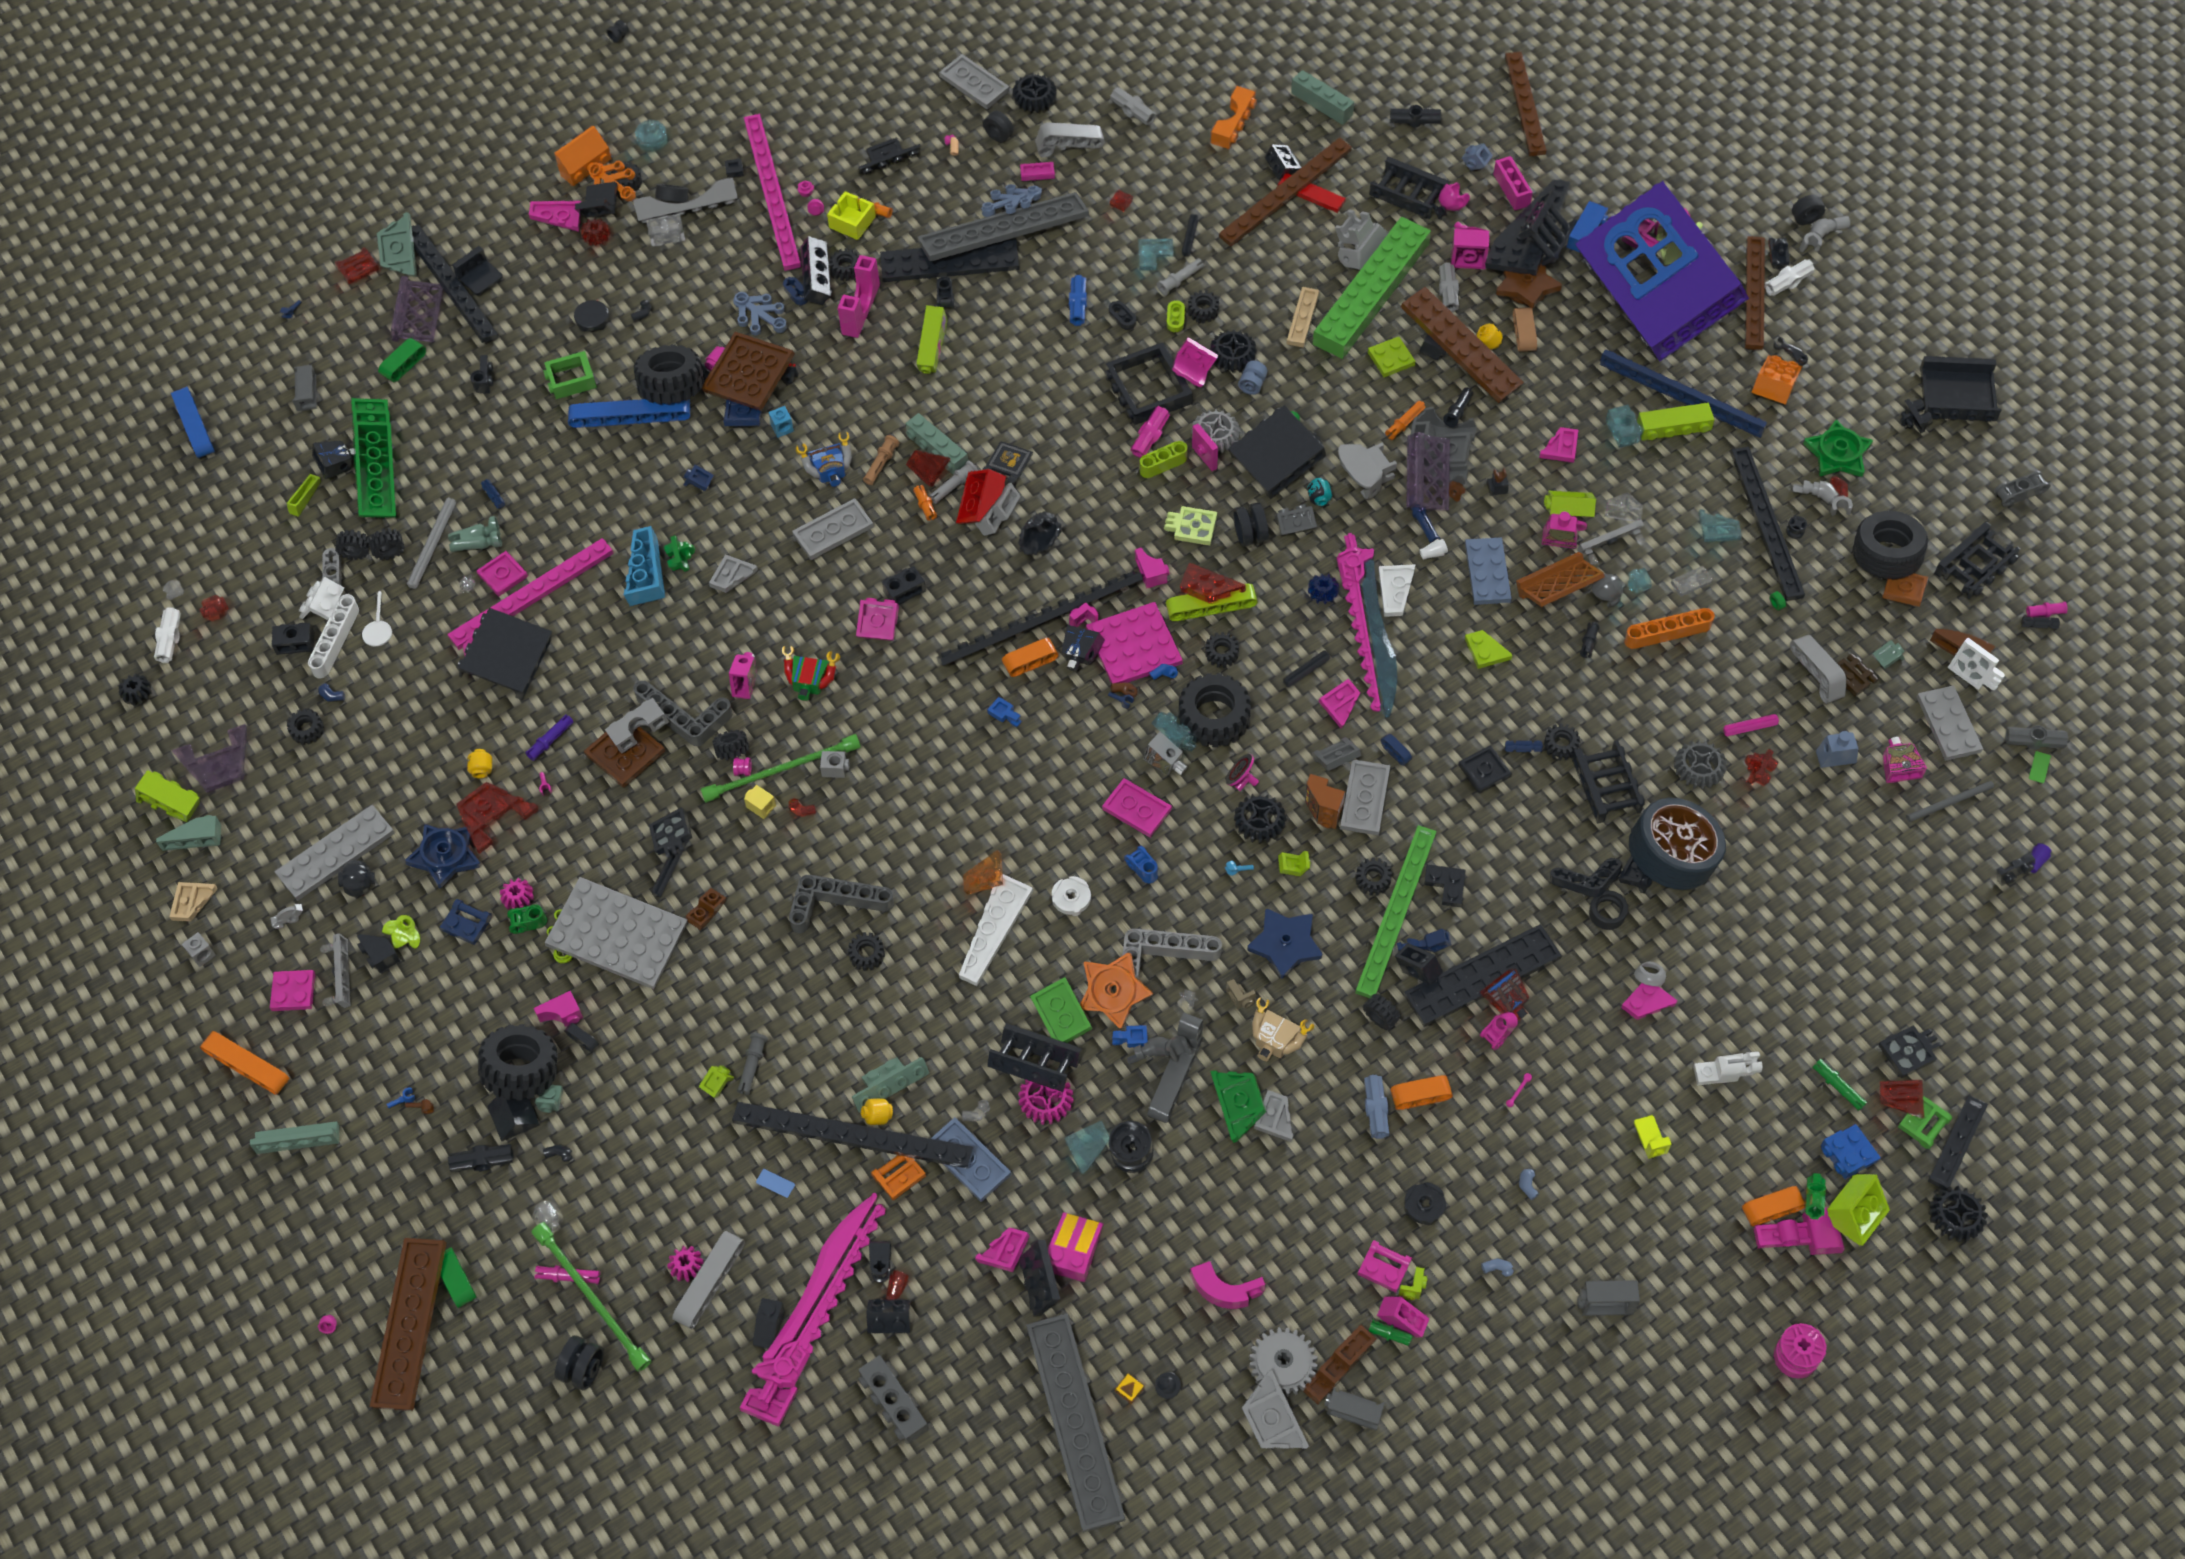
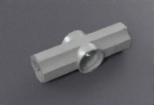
[1110,87,1156,126]
[1439,263,1459,313]

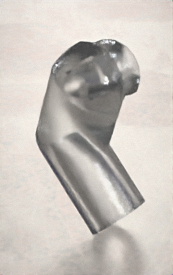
[962,1100,990,1121]

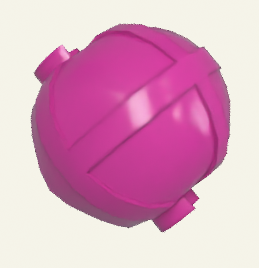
[1439,182,1470,211]

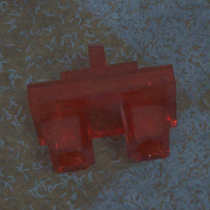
[1744,749,1779,786]

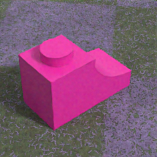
[1135,548,1170,589]
[534,991,583,1027]
[1377,1297,1429,1338]

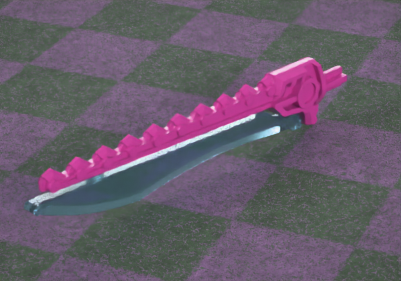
[1336,533,1397,718]

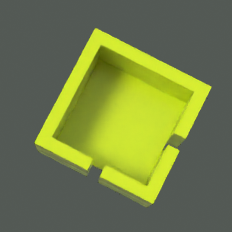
[827,191,876,240]

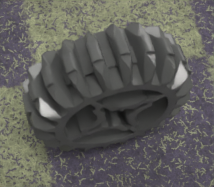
[1674,739,1727,790]

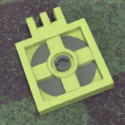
[1164,506,1217,546]

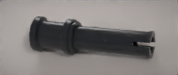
[1443,387,1473,427]

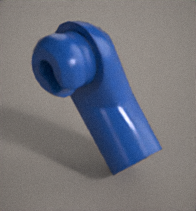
[1149,663,1178,680]

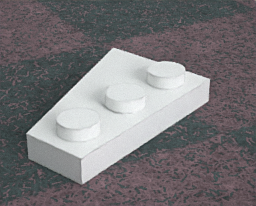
[1378,564,1416,617]

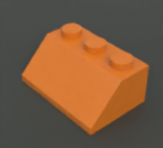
[554,126,612,186]

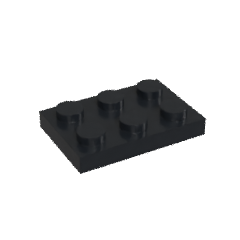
[1019,1240,1060,1317]

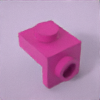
[1069,603,1098,627]

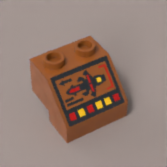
[1305,774,1345,829]

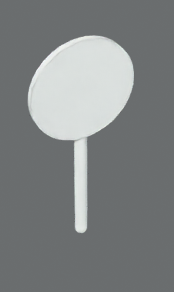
[362,591,392,647]

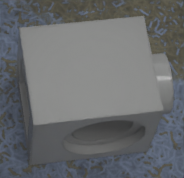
[820,751,849,778]
[182,932,216,968]

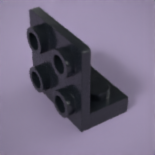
[575,181,617,218]

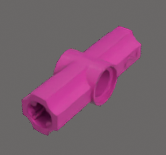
[1130,406,1170,458]

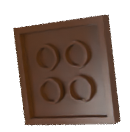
[584,717,665,788]

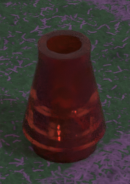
[885,1270,909,1300]

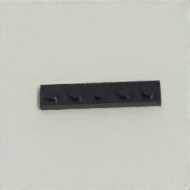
[1928,1095,1988,1191]

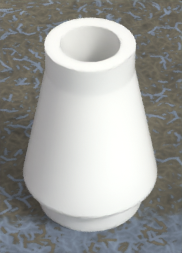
[1419,539,1448,560]

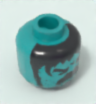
[1307,478,1332,506]

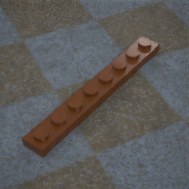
[1505,51,1547,156]
[1745,236,1765,350]

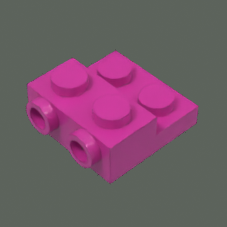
[856,598,899,641]

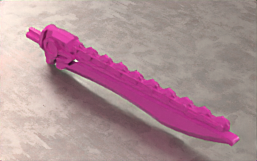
[752,1193,885,1405]

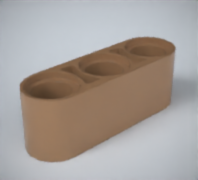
[1513,307,1537,352]

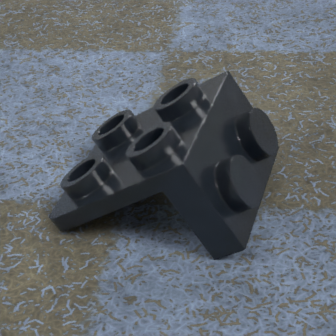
[452,246,503,296]

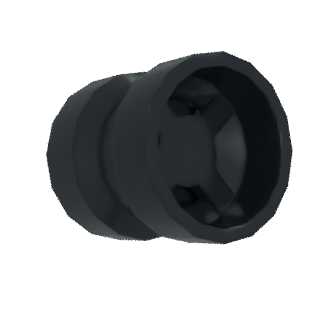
[606,20,629,43]

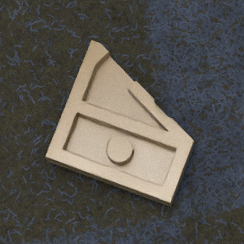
[169,882,217,922]

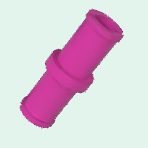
[2026,602,2068,617]

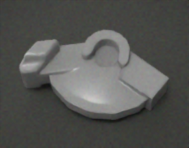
[270,904,303,929]

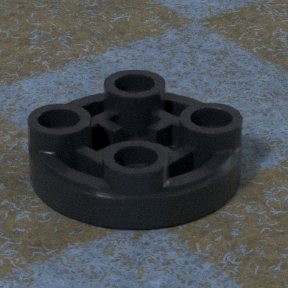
[574,300,609,332]

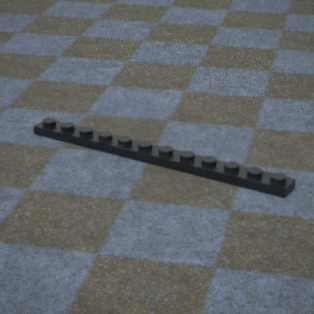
[936,570,1143,665]
[732,1102,974,1169]

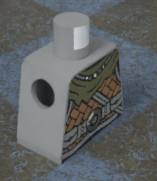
[1143,732,1188,775]

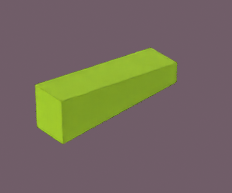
[286,474,321,517]

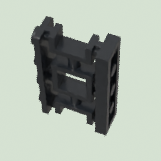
[1934,521,2020,600]

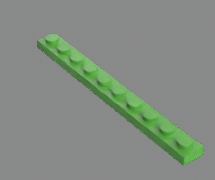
[1355,825,1437,998]

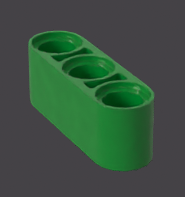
[378,338,426,382]
[440,1247,477,1308]

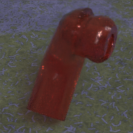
[1830,476,1848,497]

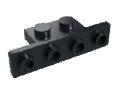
[857,137,921,175]

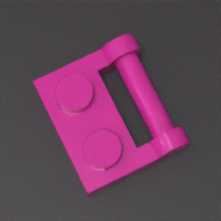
[1358,1240,1412,1293]

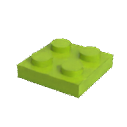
[1368,336,1416,378]

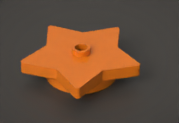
[1080,953,1153,1028]

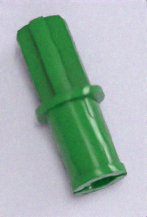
[1369,1319,1412,1345]

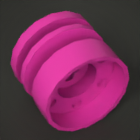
[1773,1323,1827,1379]

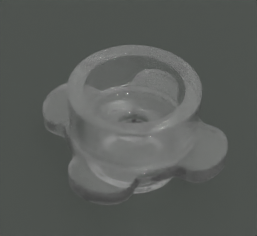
[459,574,476,593]
[163,581,184,600]

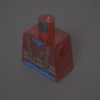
[1480,969,1529,1020]

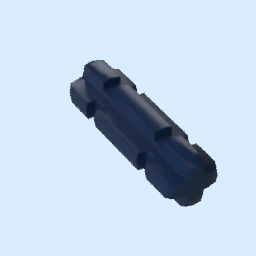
[481,479,505,509]
[1505,740,1543,752]

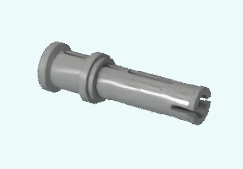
[1157,258,1204,295]
[929,460,978,504]

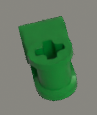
[507,905,547,934]

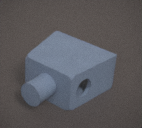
[1816,731,1858,768]

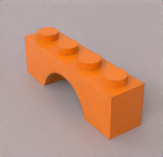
[1211,86,1257,149]

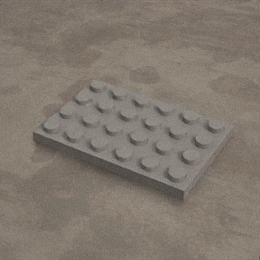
[545,877,688,989]

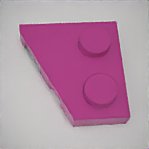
[1539,427,1578,463]
[975,1227,1030,1272]

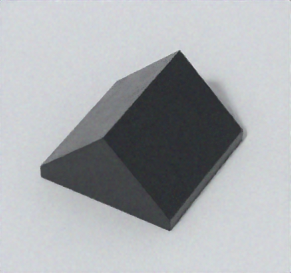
[487,1096,540,1142]

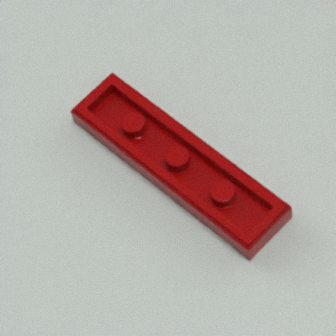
[1278,173,1346,213]

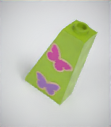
[917,305,947,374]

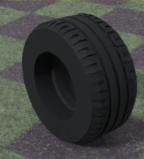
[1853,511,1928,579]

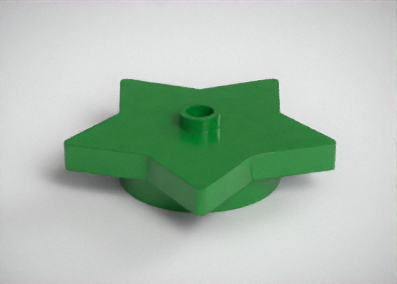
[1803,420,1873,477]

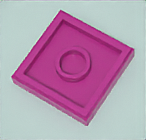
[476,551,528,597]

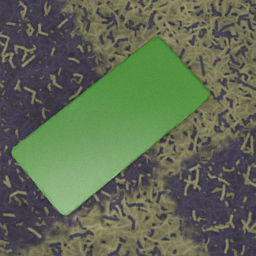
[2029,751,2051,783]

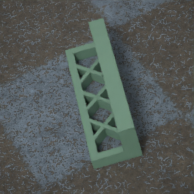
[250,1121,339,1154]

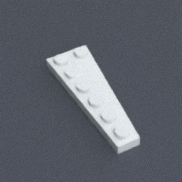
[959,872,1033,986]

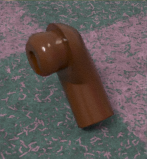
[1111,682,1138,698]

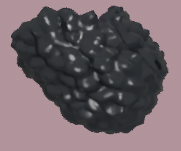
[1018,511,1062,555]

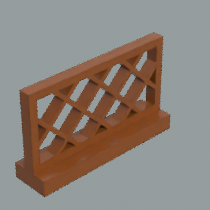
[1516,552,1605,607]

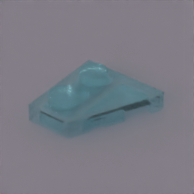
[1064,1121,1109,1175]

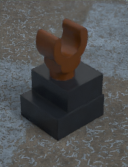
[1487,468,1509,496]

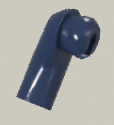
[318,684,345,702]

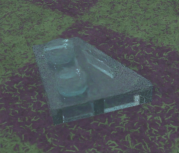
[1698,509,1742,542]

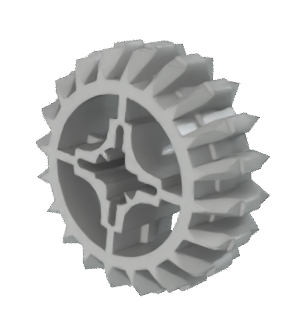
[1191,409,1240,453]

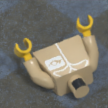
[1252,997,1314,1062]

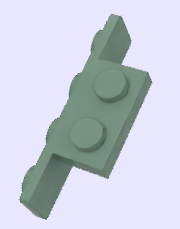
[852,1057,929,1113]

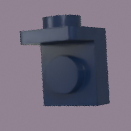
[683,465,714,491]

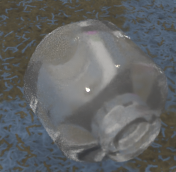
[532,1201,563,1233]

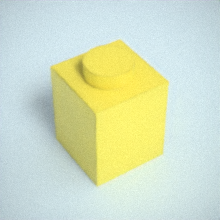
[744,785,776,819]

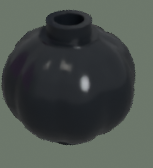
[338,860,375,897]

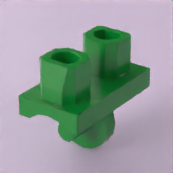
[664,535,695,572]

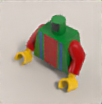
[782,646,840,701]

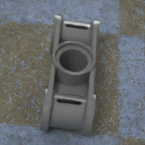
[1994,470,2050,507]

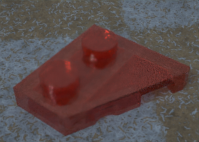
[906,450,950,487]

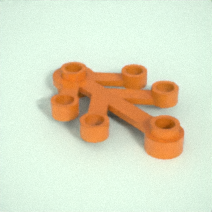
[589,160,636,201]

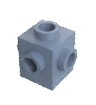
[1462,143,1493,171]

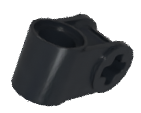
[936,276,955,309]
[869,1240,891,1283]

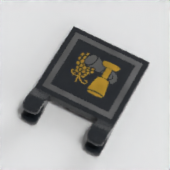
[982,441,1033,488]

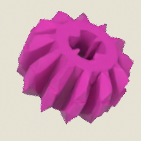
[500,878,534,910]
[667,1246,704,1282]

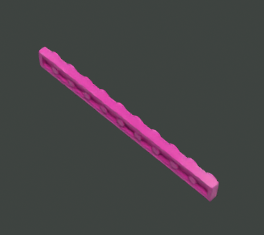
[447,538,613,650]

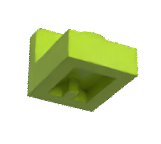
[699,1065,734,1098]

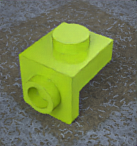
[1278,851,1311,876]
[1398,1267,1427,1301]

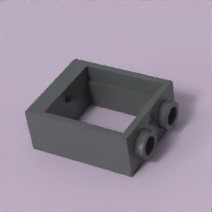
[1577,1280,1640,1316]

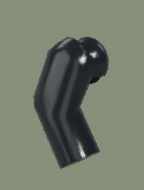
[630,299,651,322]
[543,1144,573,1162]

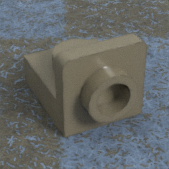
[1226,979,1256,1010]

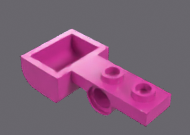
[1753,1207,1844,1255]

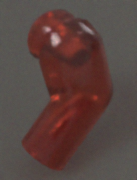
[789,798,816,817]

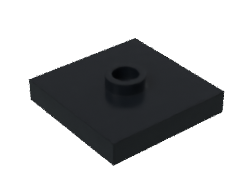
[1458,745,1512,794]

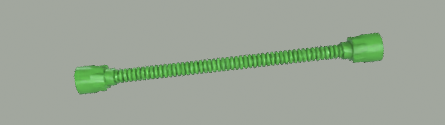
[700,734,861,803]
[531,1222,652,1372]

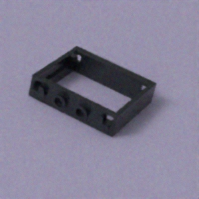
[1104,342,1193,425]

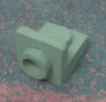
[1872,640,1905,669]
[535,1085,563,1113]

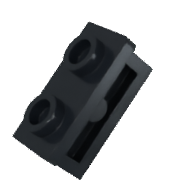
[866,1299,911,1333]

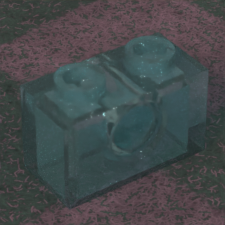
[1606,405,1643,448]

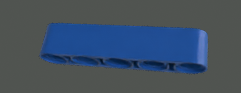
[171,386,215,458]

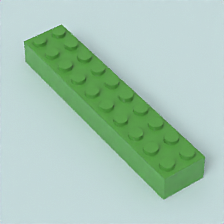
[1313,217,1431,359]

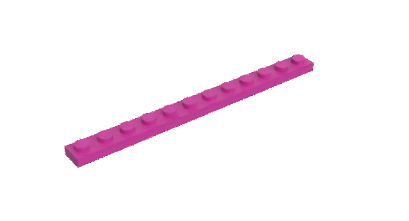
[744,114,801,271]

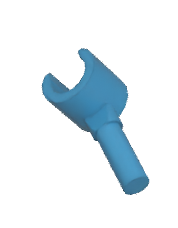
[1225,861,1254,876]

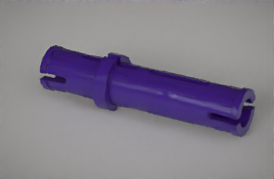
[525,714,574,761]

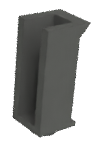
[292,365,317,411]
[1324,1388,1385,1431]

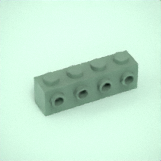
[1291,70,1354,125]
[906,413,968,475]

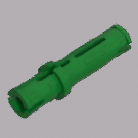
[1812,1059,1868,1111]

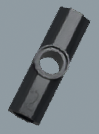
[1390,105,1441,128]
[448,1144,514,1173]

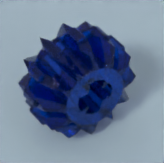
[1308,573,1339,604]

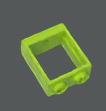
[1544,490,1596,517]

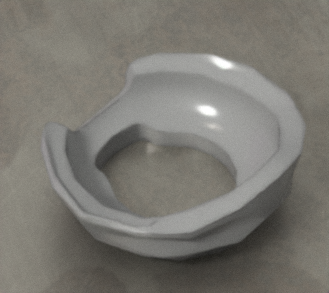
[1634,962,1666,986]

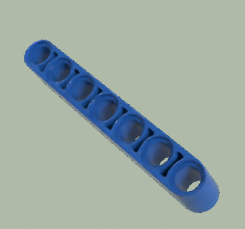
[568,399,690,428]

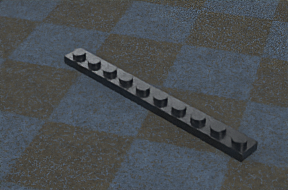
[412,225,498,343]
[1730,446,1805,601]

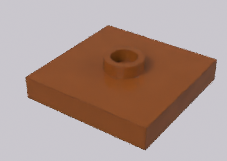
[1882,573,1928,607]

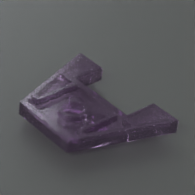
[172,724,247,793]

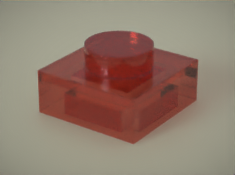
[1110,190,1133,212]

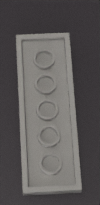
[274,805,395,901]

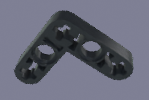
[1550,858,1622,897]

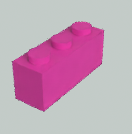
[1493,156,1533,210]

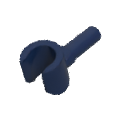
[280,300,302,319]
[1108,692,1134,709]

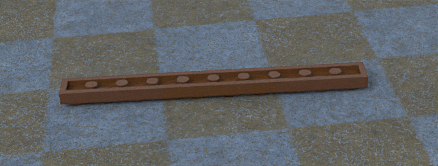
[1219,137,1352,247]

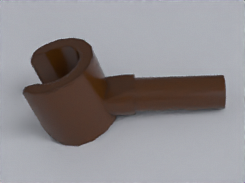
[405,1099,434,1114]

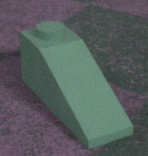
[156,815,221,851]

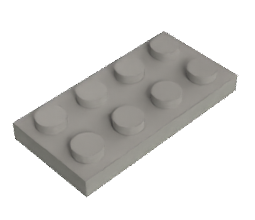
[939,54,1010,109]
[792,498,874,560]
[1916,685,1983,761]
[1340,760,1390,836]

